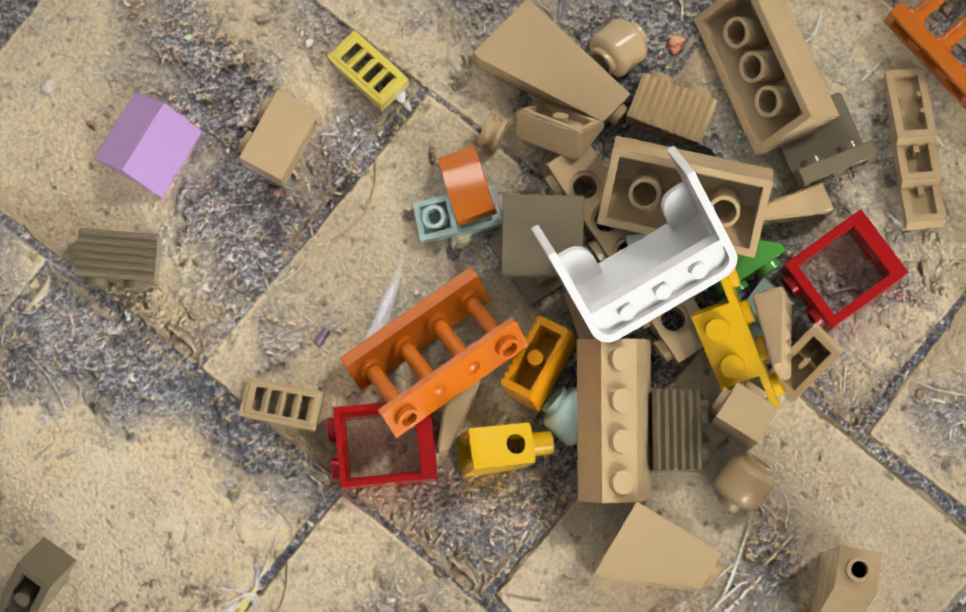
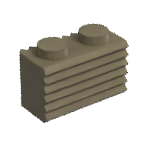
[74,228,163,292]
[651,389,709,473]

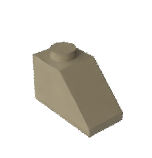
[0,537,76,612]

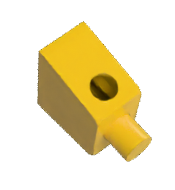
[456,422,554,477]

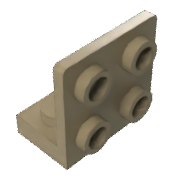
[779,93,878,190]

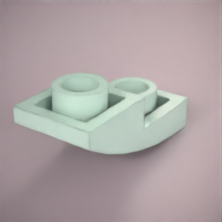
[413,186,502,242]

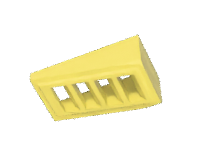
[327,30,410,112]

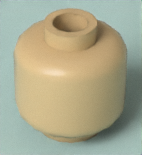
[589,19,648,77]
[714,451,774,513]

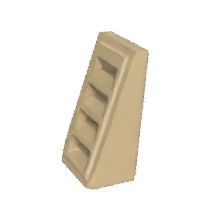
[763,182,834,225]
[753,287,792,381]
[238,377,326,434]
[437,379,481,456]

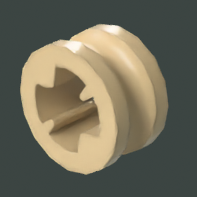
[477,113,509,153]

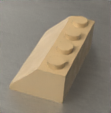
[694,0,840,155]
[597,135,773,258]
[577,339,652,503]

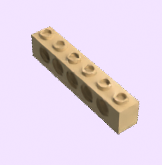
[544,145,704,367]

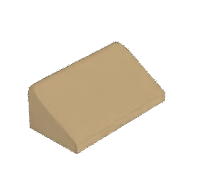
[517,100,604,160]

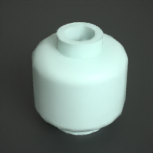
[542,387,578,446]

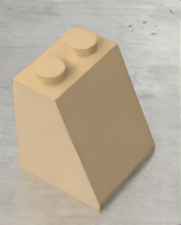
[591,502,723,591]

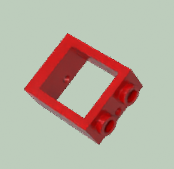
[780,209,909,333]
[327,402,438,491]

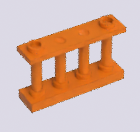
[884,0,966,110]
[340,267,529,438]

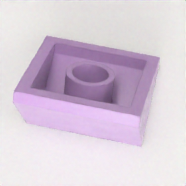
[94,92,203,199]

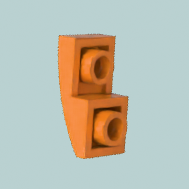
[438,145,497,226]

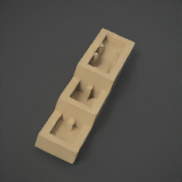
[884,67,946,230]

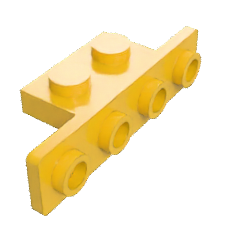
[691,268,785,409]

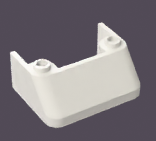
[531,145,737,342]

